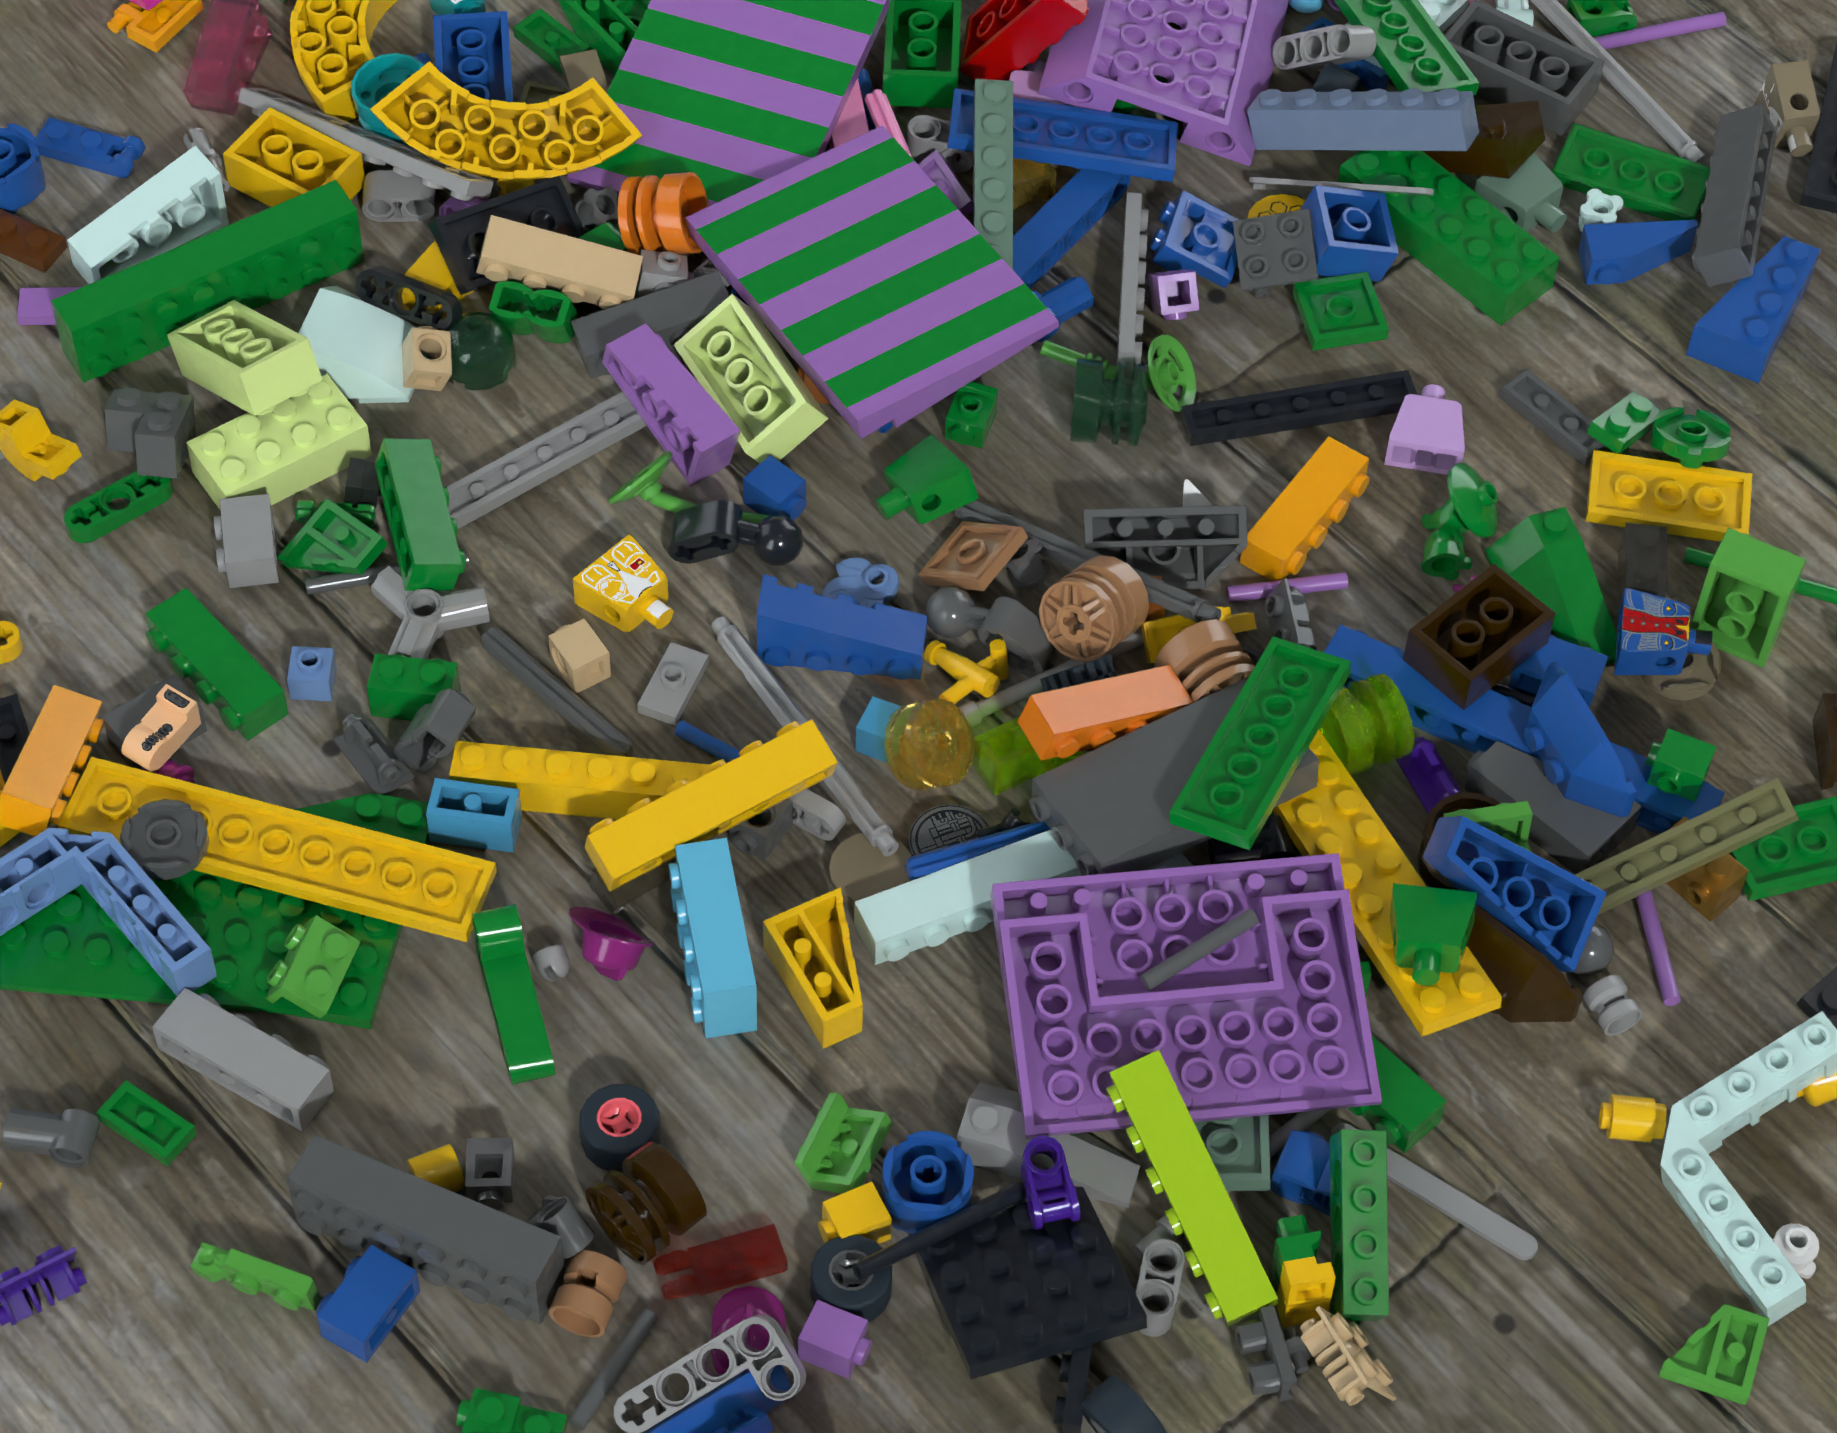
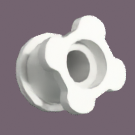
[1772,1223,1820,1279]

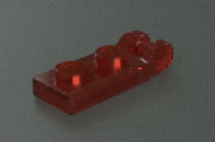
[653,1224,788,1300]

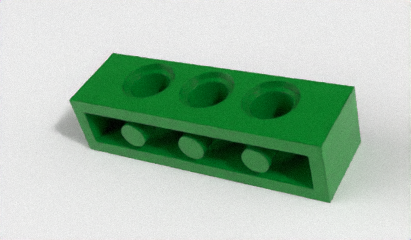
[1330,1129,1389,1321]

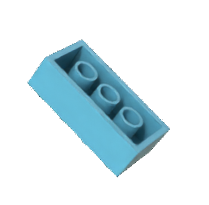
[668,838,757,1039]

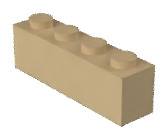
[476,215,643,310]

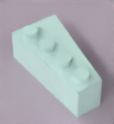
[67,145,229,284]

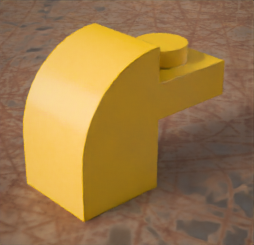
[0,399,82,482]

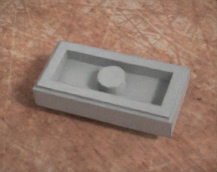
[637,642,709,726]

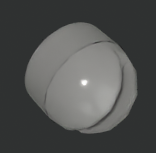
[532,945,570,982]

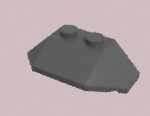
[1083,505,1248,590]

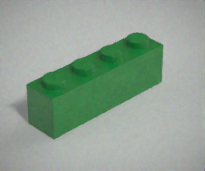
[374,438,465,591]
[145,588,289,741]
[1348,1036,1447,1154]

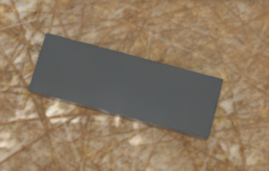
[1498,369,1608,466]

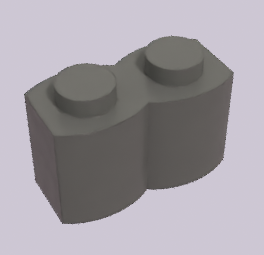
[394,689,476,772]

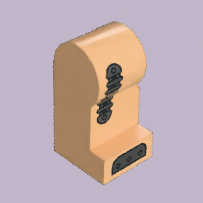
[121,684,201,772]

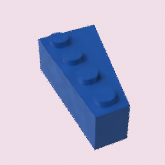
[1686,236,1821,383]
[757,574,928,680]

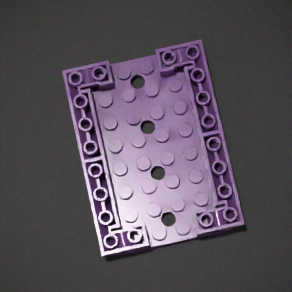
[1038,0,1289,166]

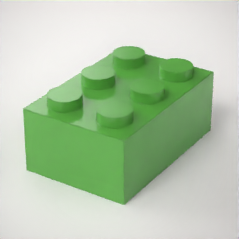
[1690,528,1807,668]

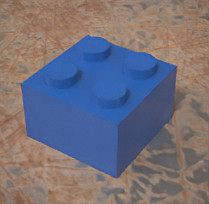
[1300,185,1399,282]

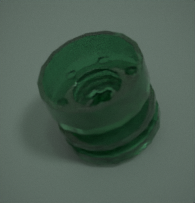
[1070,358,1149,446]

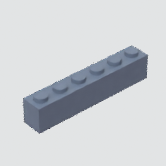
[1247,88,1479,151]

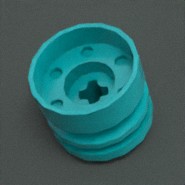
[351,53,424,151]

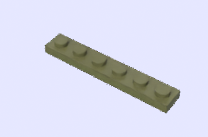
[1575,778,1800,915]

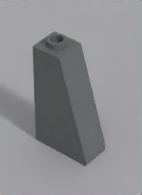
[1464,741,1642,874]

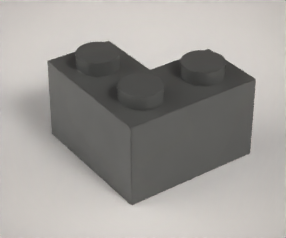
[104,387,196,479]

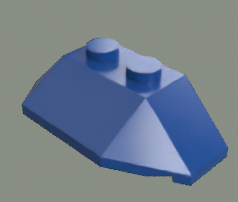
[1524,662,1637,818]

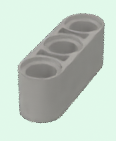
[1272,24,1377,70]

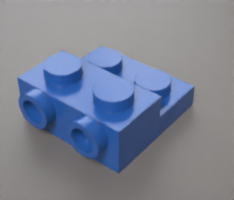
[1149,190,1239,288]

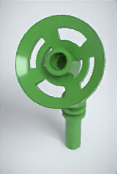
[1040,334,1196,412]
[607,450,771,524]

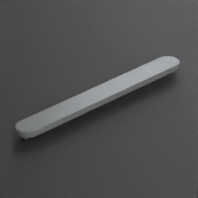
[1249,177,1434,196]
[1330,1123,1538,1260]

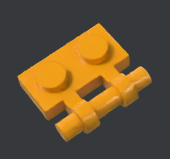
[107,0,203,53]

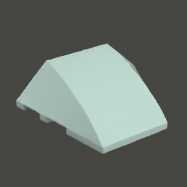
[299,286,429,404]

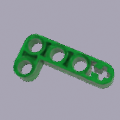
[472,904,556,1085]

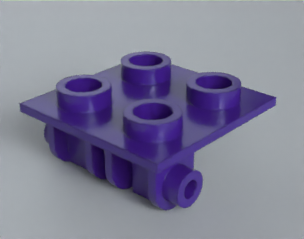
[0,1245,87,1326]

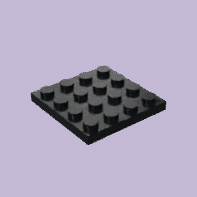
[915,1187,1147,1380]

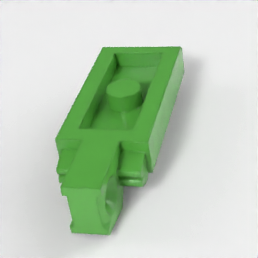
[191,1242,321,1311]

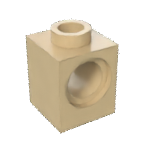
[402,326,452,391]
[548,618,611,694]

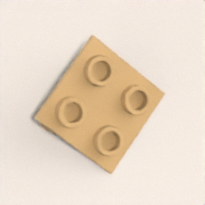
[1300,1306,1397,1406]

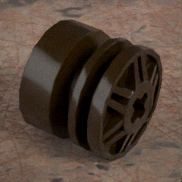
[585,1141,707,1266]

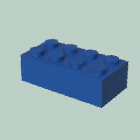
[433,11,514,102]

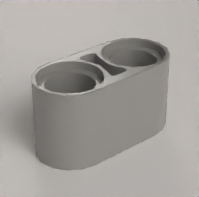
[362,170,436,222]
[1136,1239,1185,1337]

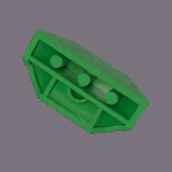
[558,0,651,76]

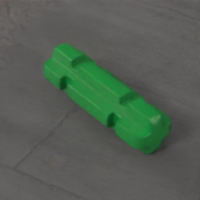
[295,500,376,528]

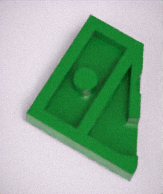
[277,498,388,575]

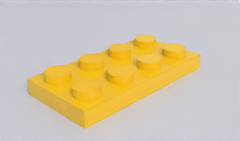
[1585,450,1753,542]

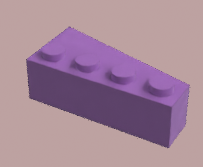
[602,323,741,487]

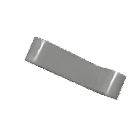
[613,1314,806,1433]

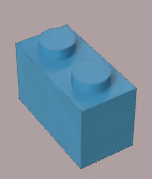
[426,778,522,853]

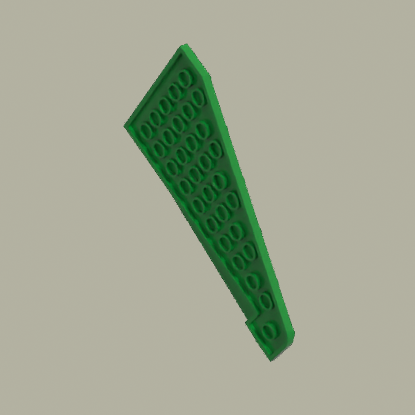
[0,793,430,1030]

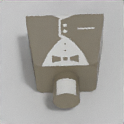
[1754,60,1820,157]

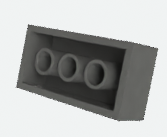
[1445,0,1605,136]

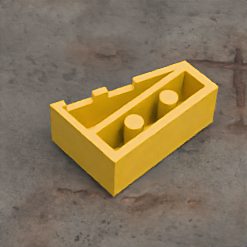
[763,887,863,1049]

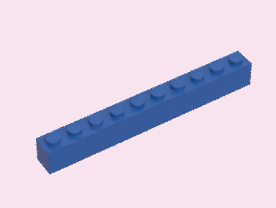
[1324,624,1725,835]

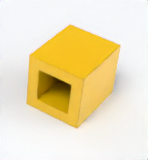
[818,1182,892,1244]

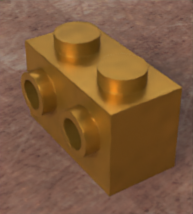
[1666,817,1749,922]

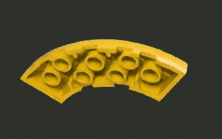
[290,0,398,121]
[370,61,643,180]

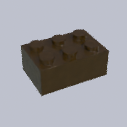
[1403,564,1556,710]

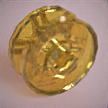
[884,698,974,791]

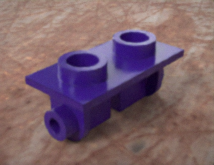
[1396,737,1462,816]

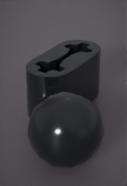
[668,500,803,566]

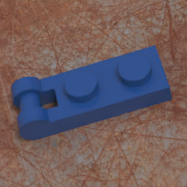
[35,117,146,178]

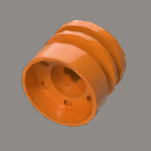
[617,172,709,255]

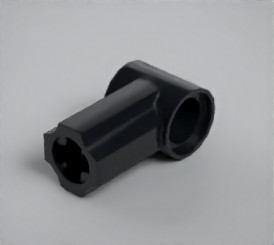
[1207,816,1296,864]

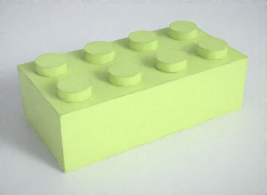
[674,294,829,463]
[167,300,323,416]
[186,374,372,511]

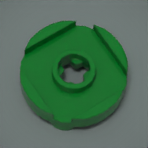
[1649,407,1732,469]

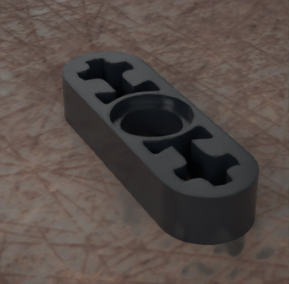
[356,266,462,330]

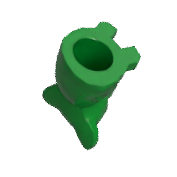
[1420,497,1472,581]

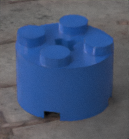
[0,123,46,214]
[882,1131,974,1235]

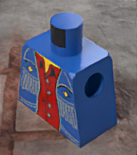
[1614,588,1713,675]

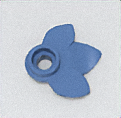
[821,557,900,608]

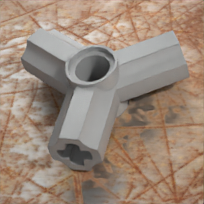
[371,566,490,659]

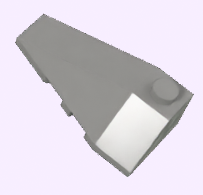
[957,1082,1140,1208]

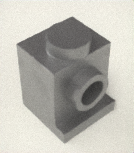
[465,1137,515,1210]

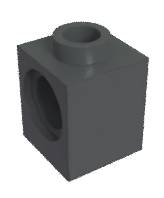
[729,799,793,861]

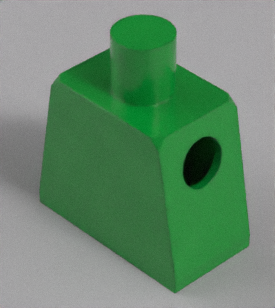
[875,434,979,524]
[1390,883,1477,986]

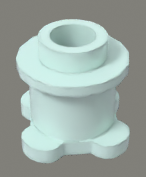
[1578,189,1623,232]

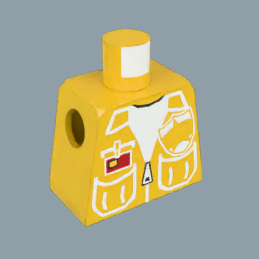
[573,534,674,632]

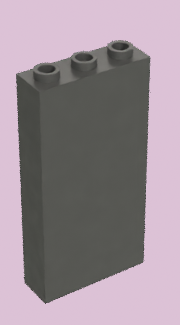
[1029,678,1319,876]

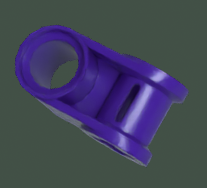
[1021,1136,1080,1230]

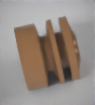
[1039,555,1149,662]
[1154,619,1255,702]

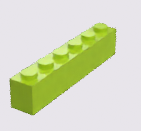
[1106,1050,1278,1327]

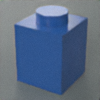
[743,455,807,519]

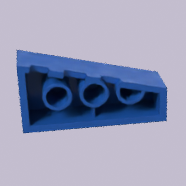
[1423,816,1607,972]

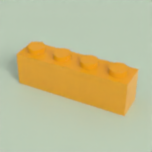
[1240,436,1370,581]
[0,685,104,837]

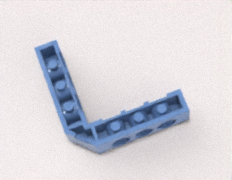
[0,828,217,996]

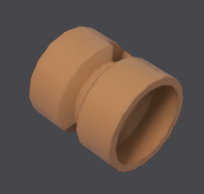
[549,1250,628,1338]

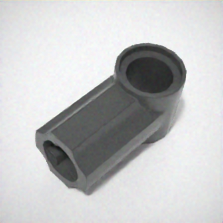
[2,1108,100,1168]

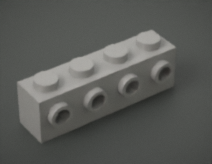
[152,988,334,1131]

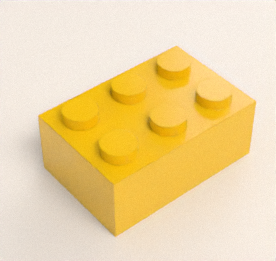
[223,107,365,207]

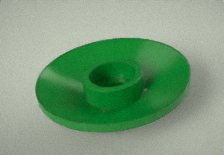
[1447,463,1498,538]

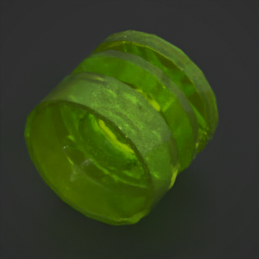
[1319,673,1414,776]

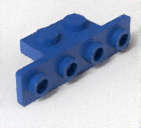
[643,1365,792,1433]

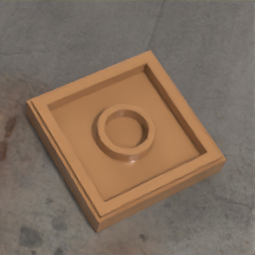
[919,521,1028,591]

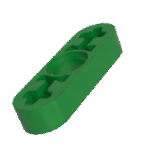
[64,471,173,543]

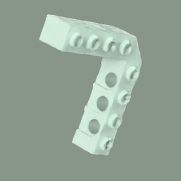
[1660,1011,1837,1326]

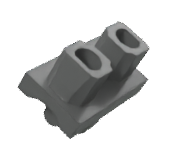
[1235,1305,1312,1402]

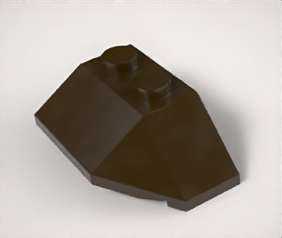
[1467,904,1583,1023]

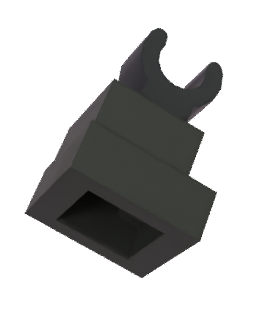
[344,457,382,508]

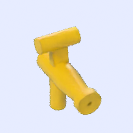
[924,639,1009,709]

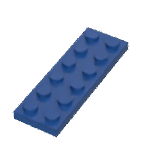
[947,88,1178,182]

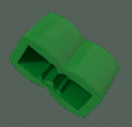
[489,281,579,344]

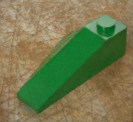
[1484,507,1617,665]

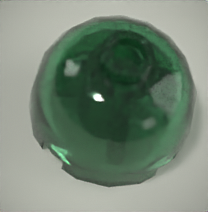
[443,311,517,391]

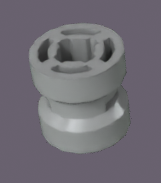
[1583,975,1643,1036]

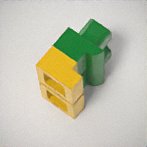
[1269,1215,1336,1328]

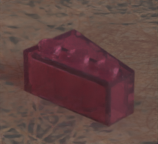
[183,0,273,116]

